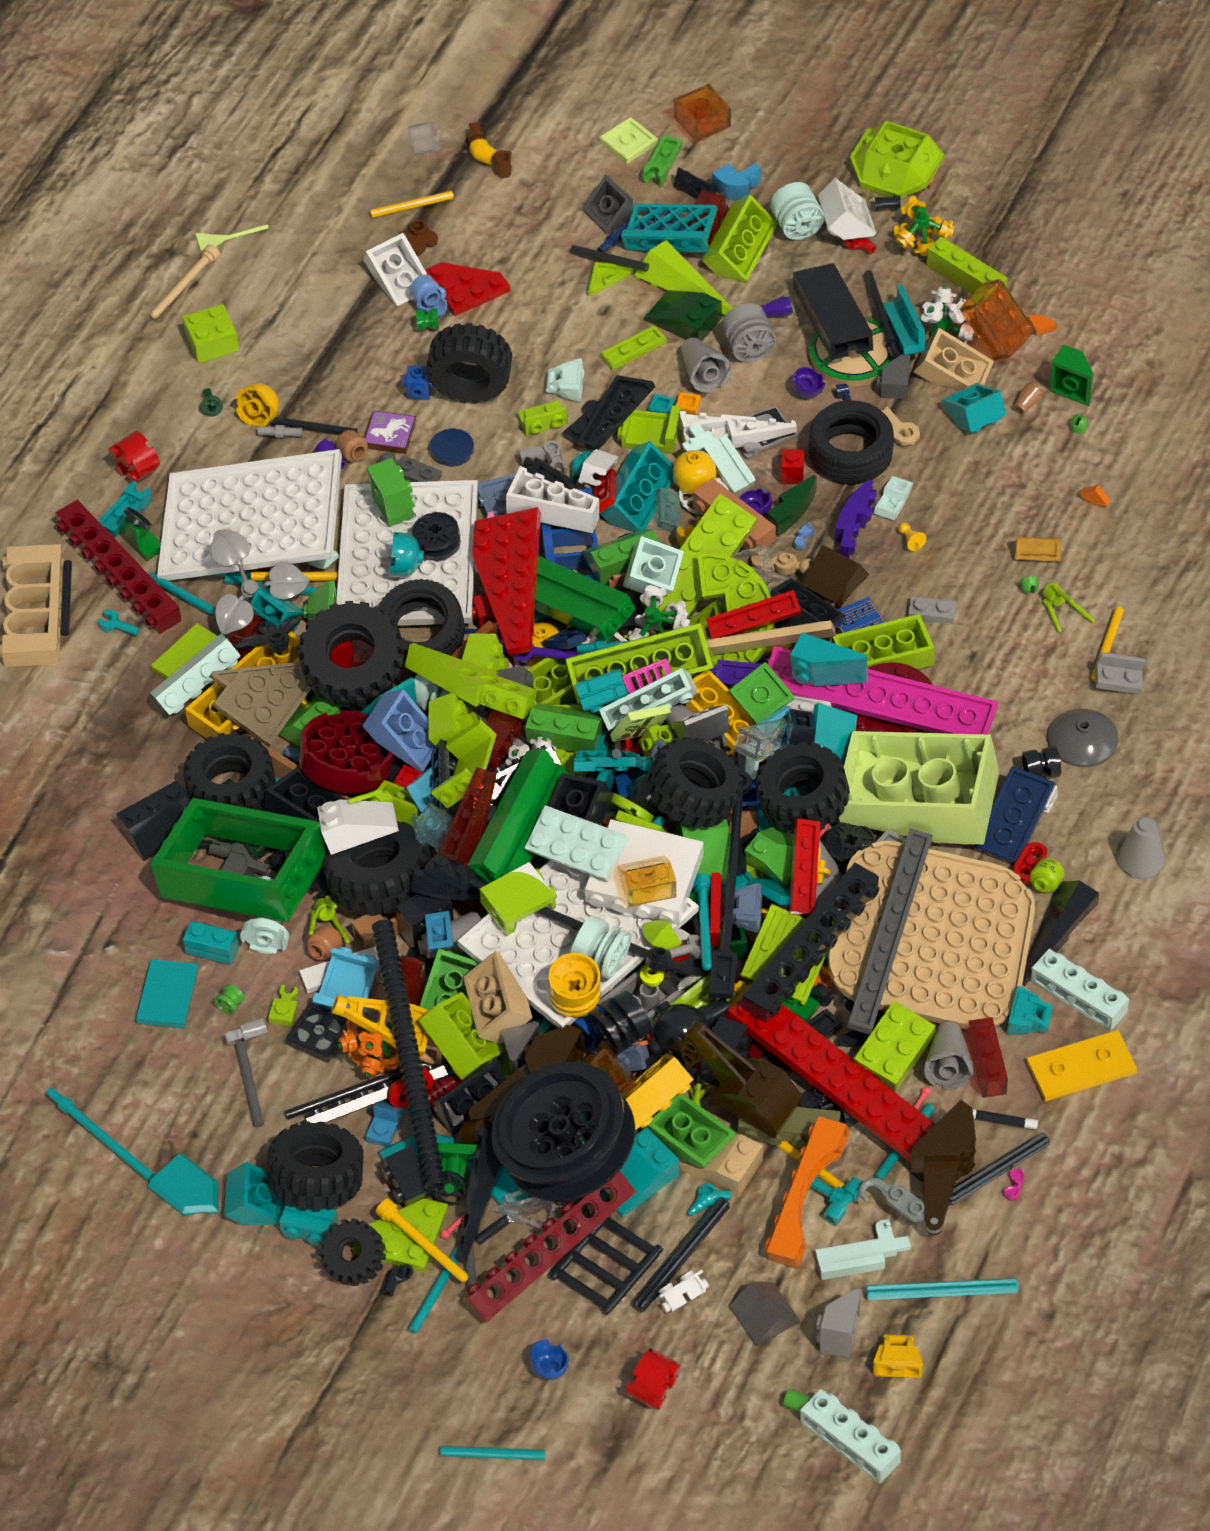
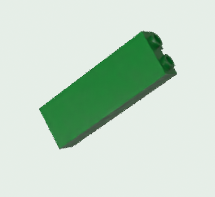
[535,556,635,642]
[468,748,569,883]

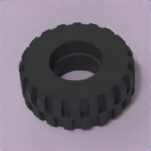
[298,601,405,707]
[323,821,432,915]

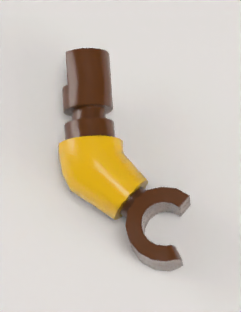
[468,122,512,178]

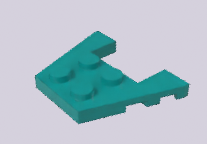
[573,750,654,771]

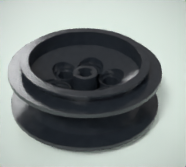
[491,1061,636,1202]

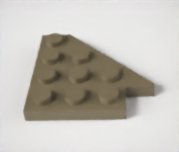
[209,662,312,747]

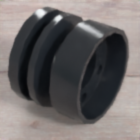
[588,989,653,1056]

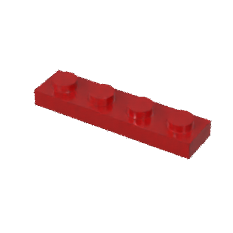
[706,590,802,639]
[789,818,821,916]

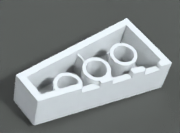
[506,466,599,533]

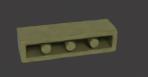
[738,1107,841,1148]

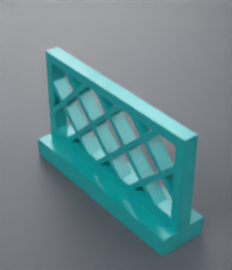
[621,203,717,252]

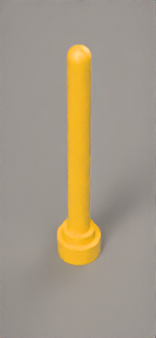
[376,1198,468,1282]

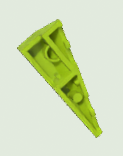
[635,240,733,315]

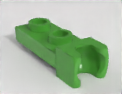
[642,135,683,187]

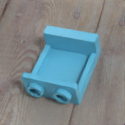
[312,946,380,1013]

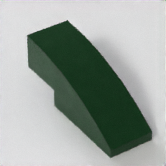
[767,475,817,537]

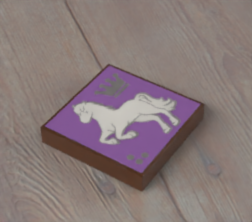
[365,410,416,454]

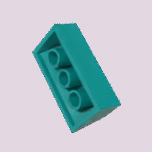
[600,441,673,532]

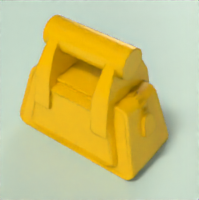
[873,1334,923,1378]

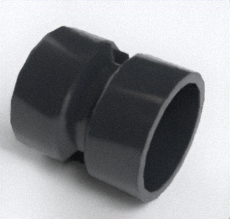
[1022,746,1061,778]

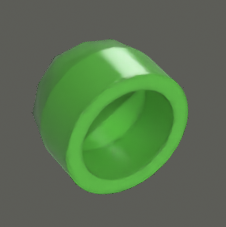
[1070,414,1088,434]
[1020,576,1039,594]

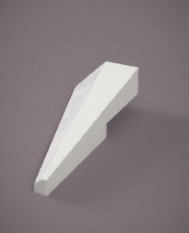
[679,411,797,451]

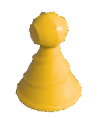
[898,522,927,551]

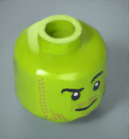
[1030,858,1065,893]

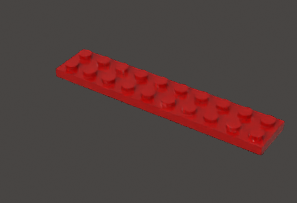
[726,993,936,1162]

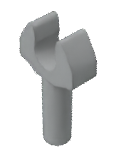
[667,935,702,959]

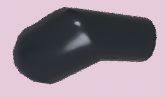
[381,1264,414,1296]

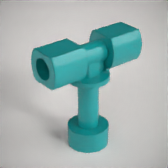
[808,1174,863,1226]

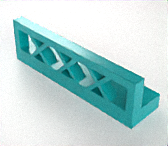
[883,285,925,355]

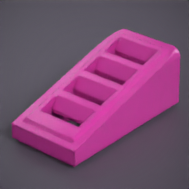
[622,658,673,694]

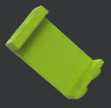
[431,719,497,808]

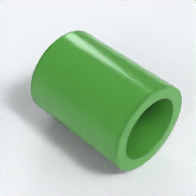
[783,1389,812,1412]

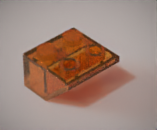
[582,1041,636,1098]

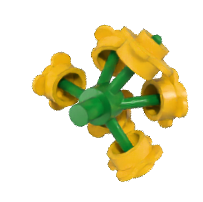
[893,196,955,256]

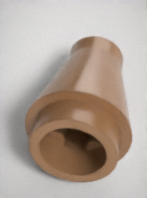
[1013,382,1044,414]

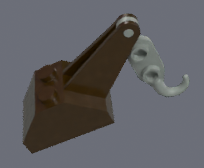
[859,1100,976,1235]

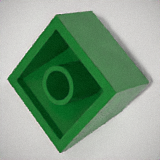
[1049,344,1094,406]

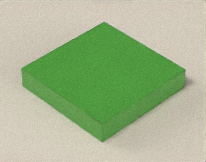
[729,662,795,724]

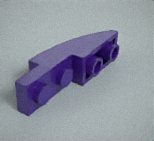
[835,480,877,559]

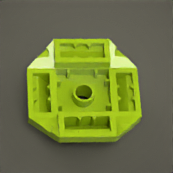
[850,121,944,199]

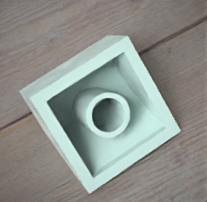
[623,536,684,594]

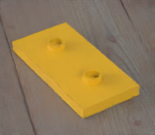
[1026,1030,1137,1102]

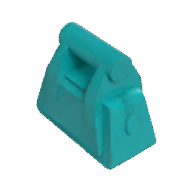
[1006,986,1053,1035]

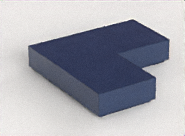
[542,626,588,649]

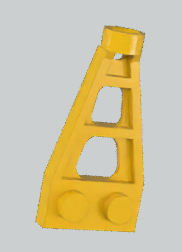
[331,994,430,1057]

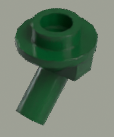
[201,388,223,417]

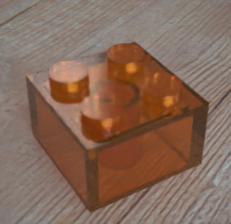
[673,84,731,142]

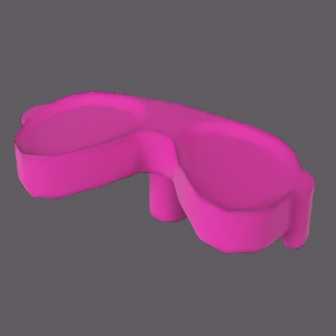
[1003,1167,1024,1201]

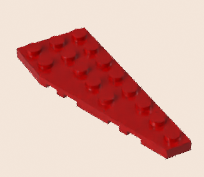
[472,507,541,655]

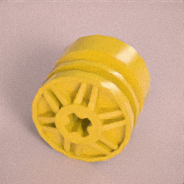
[548,953,601,1018]

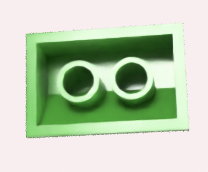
[582,529,661,584]
[279,693,355,747]
[525,703,605,752]

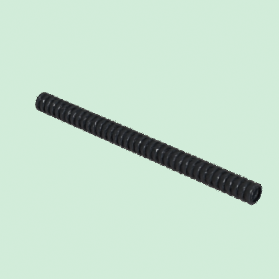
[371,919,446,1190]

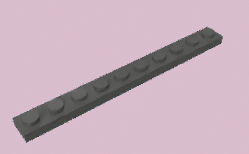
[847,828,933,1035]

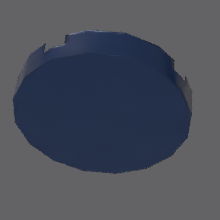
[430,428,474,467]

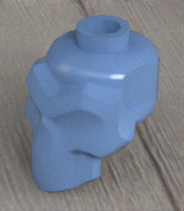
[410,274,447,317]

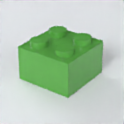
[367,458,415,527]

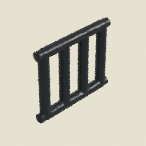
[548,1215,664,1315]

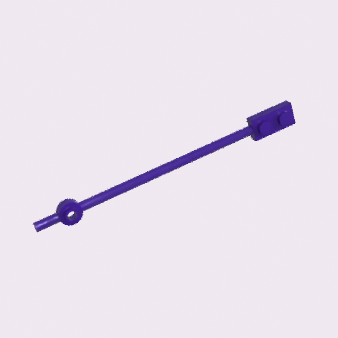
[501,642,762,685]

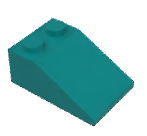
[790,632,868,686]
[599,1127,680,1218]

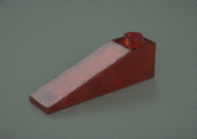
[438,767,497,868]

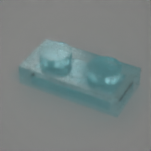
[656,487,681,532]

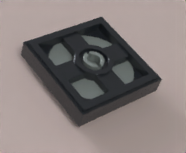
[286,1003,348,1062]

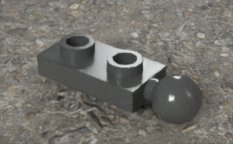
[379,452,442,482]

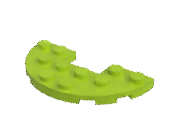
[697,553,774,667]

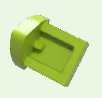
[643,920,682,950]

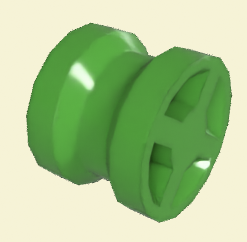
[214,984,245,1015]

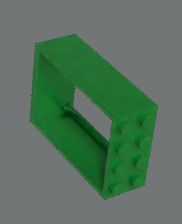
[151,798,327,923]

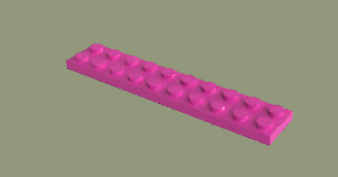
[768,646,998,735]

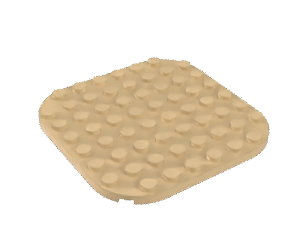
[828,841,1035,1030]

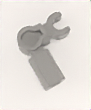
[518,440,567,473]

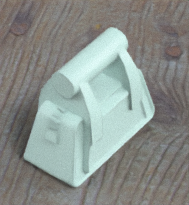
[546,358,584,402]

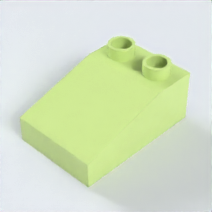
[838,731,1000,845]

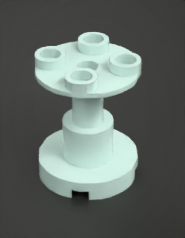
[240,876,290,954]

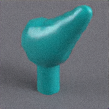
[688,1183,731,1216]

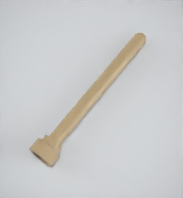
[150,244,220,319]

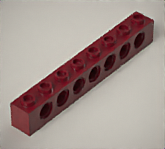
[55,499,182,635]
[462,1171,637,1323]

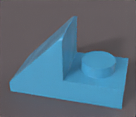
[425,911,455,952]
[366,1099,407,1147]

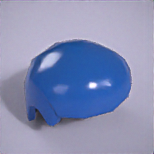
[530,1339,569,1380]

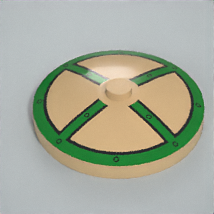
[809,317,894,387]

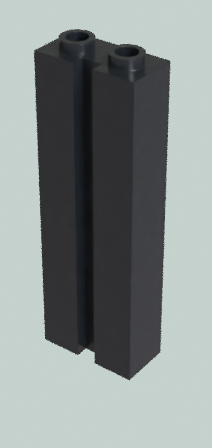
[793,263,874,360]

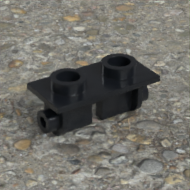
[673,167,718,204]

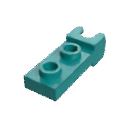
[98,481,152,537]

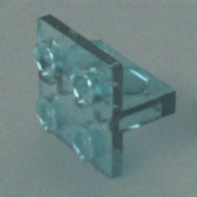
[411,802,469,859]

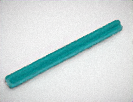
[866,1278,1019,1300]

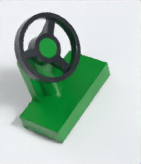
[119,507,161,562]
[433,1142,477,1206]

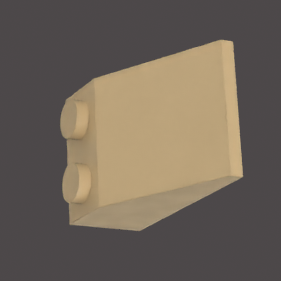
[913,328,994,390]
[463,951,532,1044]
[678,1134,763,1198]

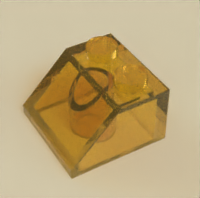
[618,855,676,907]

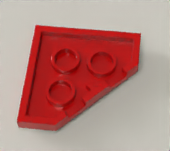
[425,262,511,316]

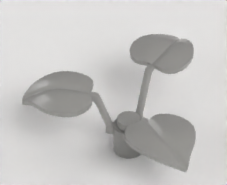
[211,530,309,636]

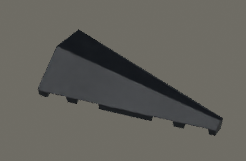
[1022,880,1099,986]
[456,1127,503,1262]

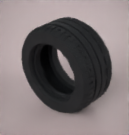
[809,400,894,484]
[378,579,465,669]

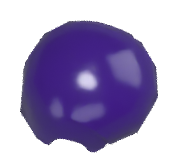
[791,367,826,399]
[739,488,772,517]

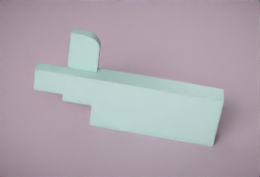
[681,423,756,495]
[815,1219,911,1280]

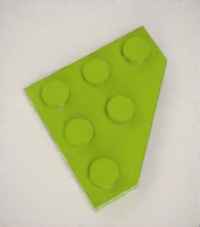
[353,1198,449,1272]

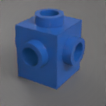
[403,366,434,400]

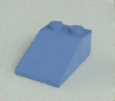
[363,689,436,772]

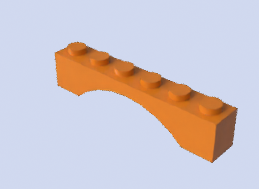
[765,1116,850,1269]

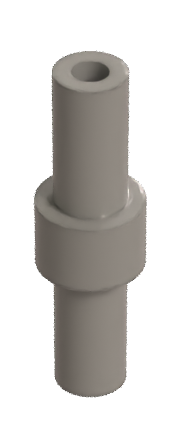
[258,425,303,438]

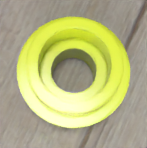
[640,965,664,987]

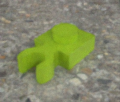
[268,984,299,1027]

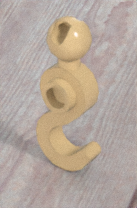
[751,549,814,576]

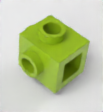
[638,724,676,757]

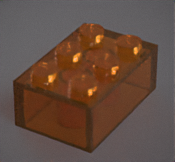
[959,279,1035,361]

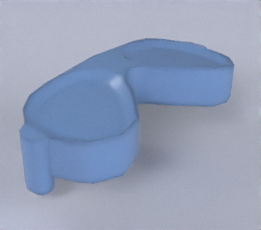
[794,522,815,549]
[283,747,299,764]

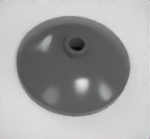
[1048,709,1118,767]

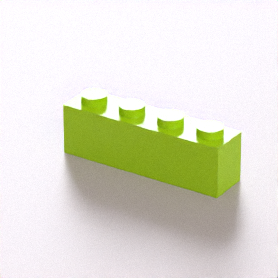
[927,236,1008,307]

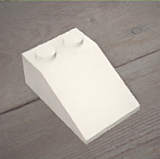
[363,233,427,307]
[317,800,399,855]

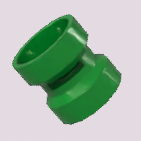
[416,308,439,331]

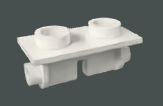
[655,1270,709,1313]

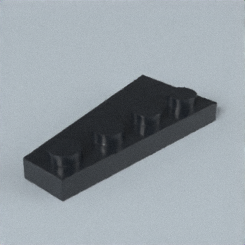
[577,375,656,450]

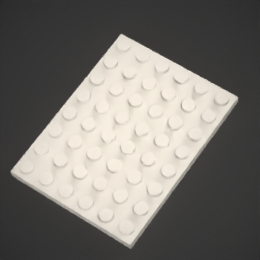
[157,449,342,581]
[336,480,478,626]
[457,860,699,1028]

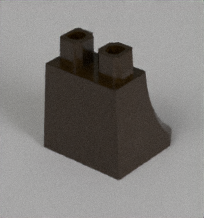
[802,545,869,608]

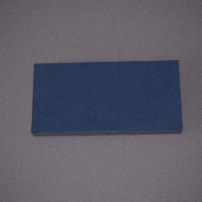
[973,766,1056,865]

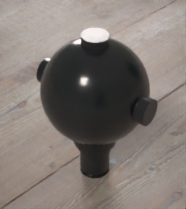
[649,999,731,1065]

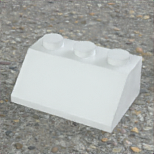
[818,178,876,240]

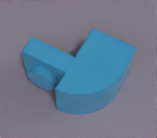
[712,163,761,200]

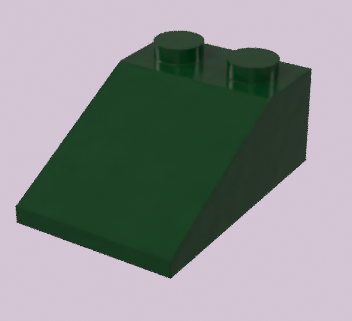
[644,290,722,341]

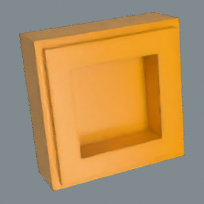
[676,392,701,415]

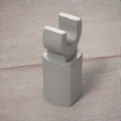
[223,1018,268,1045]

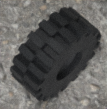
[318,1218,386,1286]

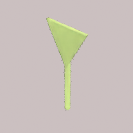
[195,225,269,253]

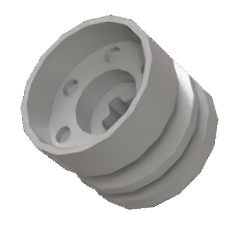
[722,303,776,362]

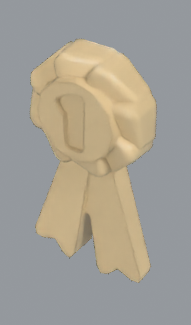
[881,407,920,446]

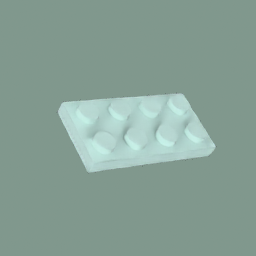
[525,805,629,882]

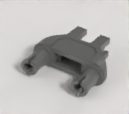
[209,839,271,878]

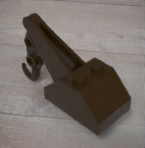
[668,1021,802,1139]
[468,1025,586,1124]

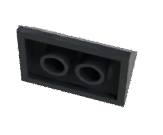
[430,1058,506,1135]

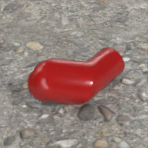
[844,237,877,254]

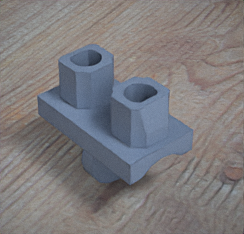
[602,1044,649,1073]

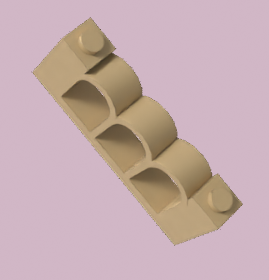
[0,544,64,667]

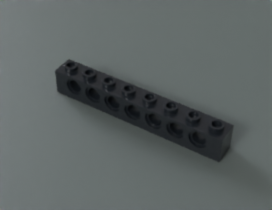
[742,862,880,1022]

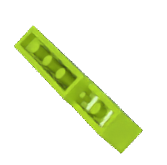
[405,643,538,719]

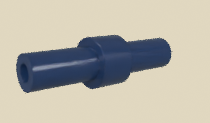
[597,223,628,253]

